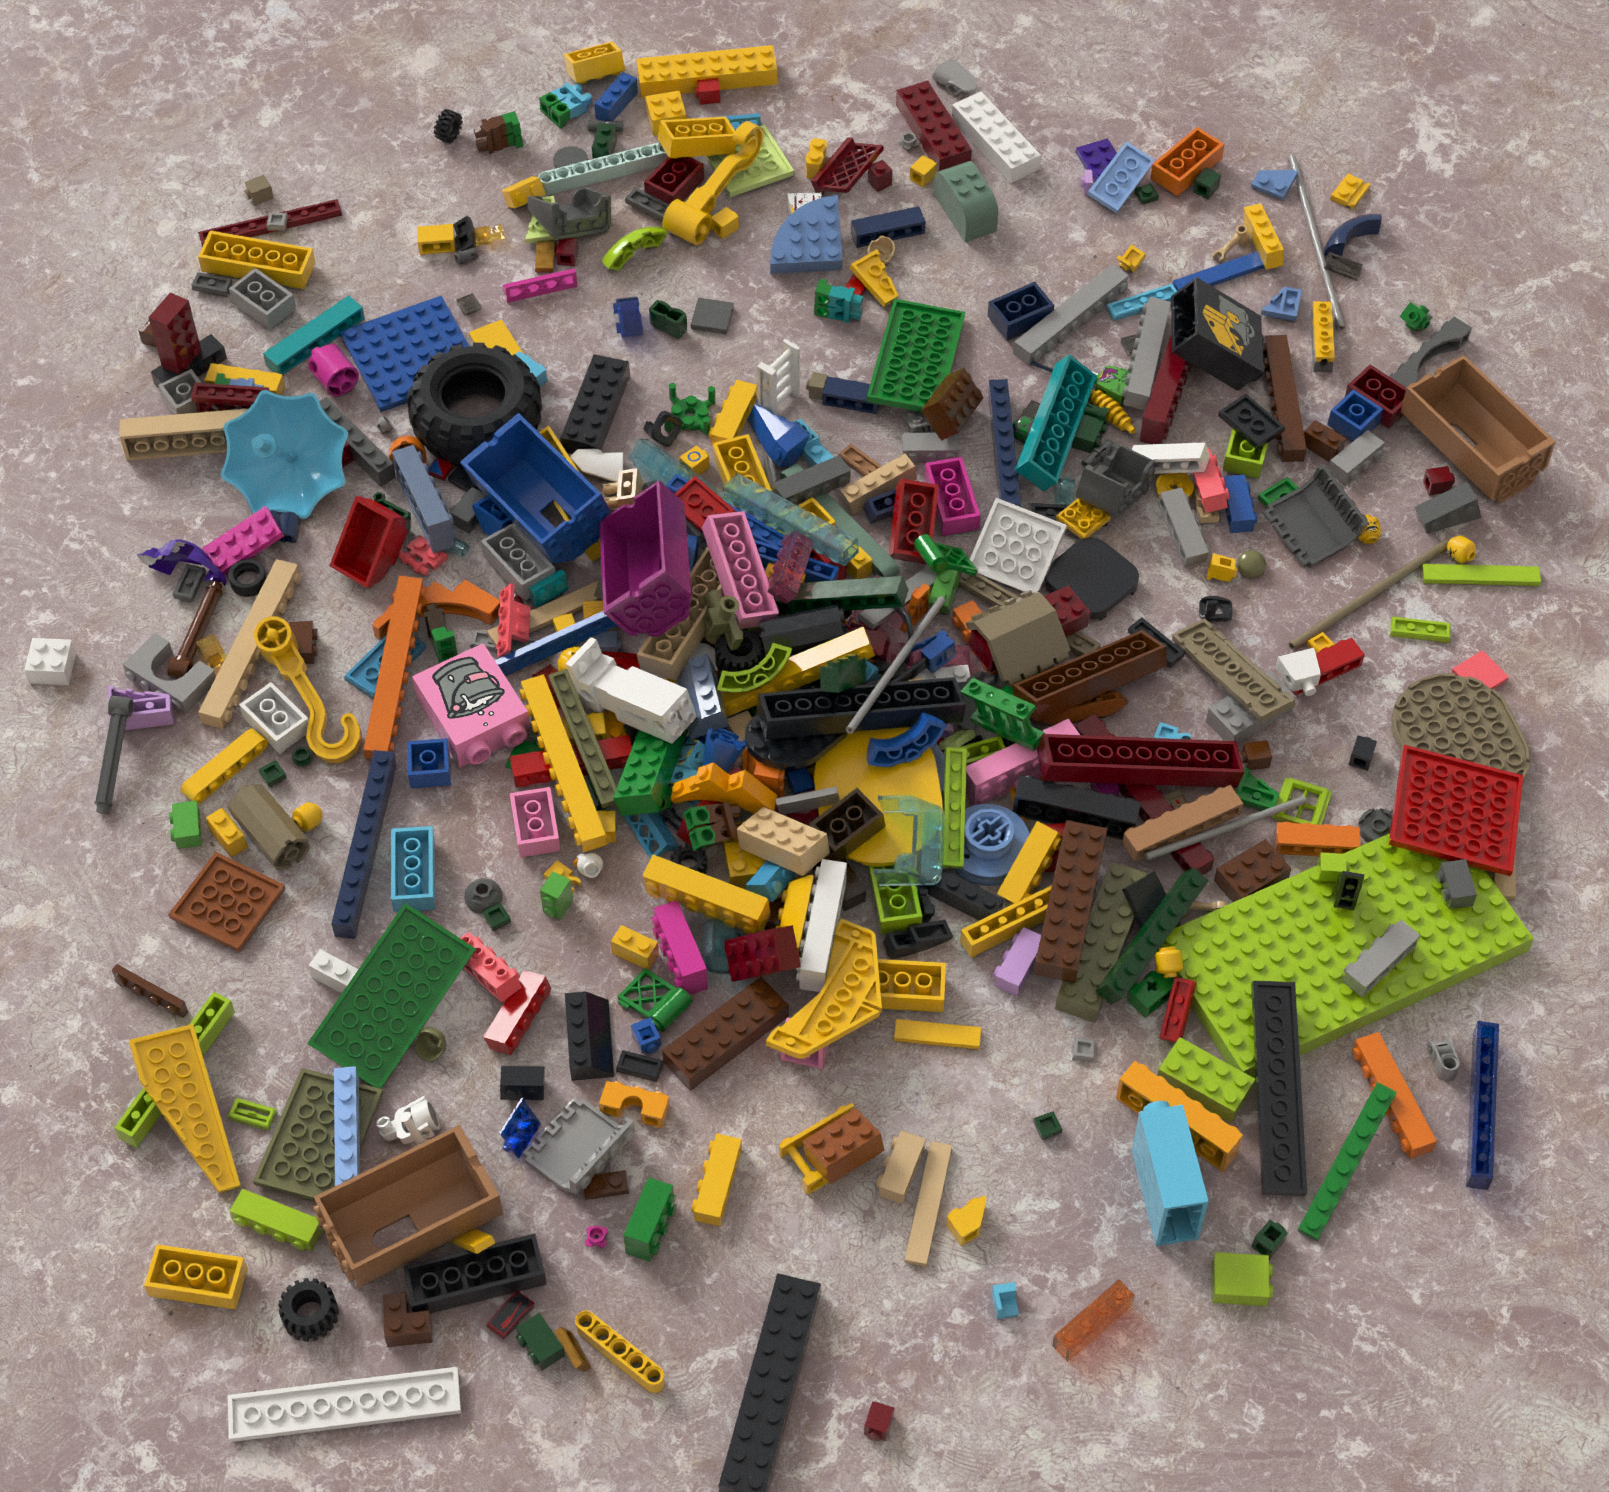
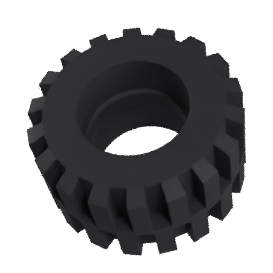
[715,628,765,674]
[278,1278,339,1342]

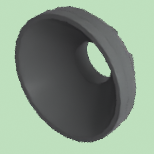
[464,878,503,914]

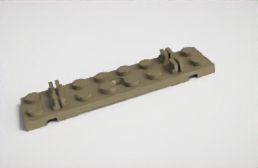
[1172,618,1296,722]

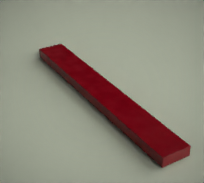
[198,199,342,247]

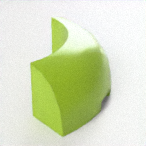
[602,227,669,271]
[717,643,792,693]

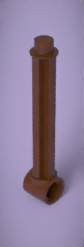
[167,581,223,678]

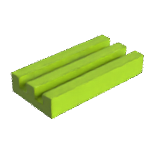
[228,1098,278,1131]

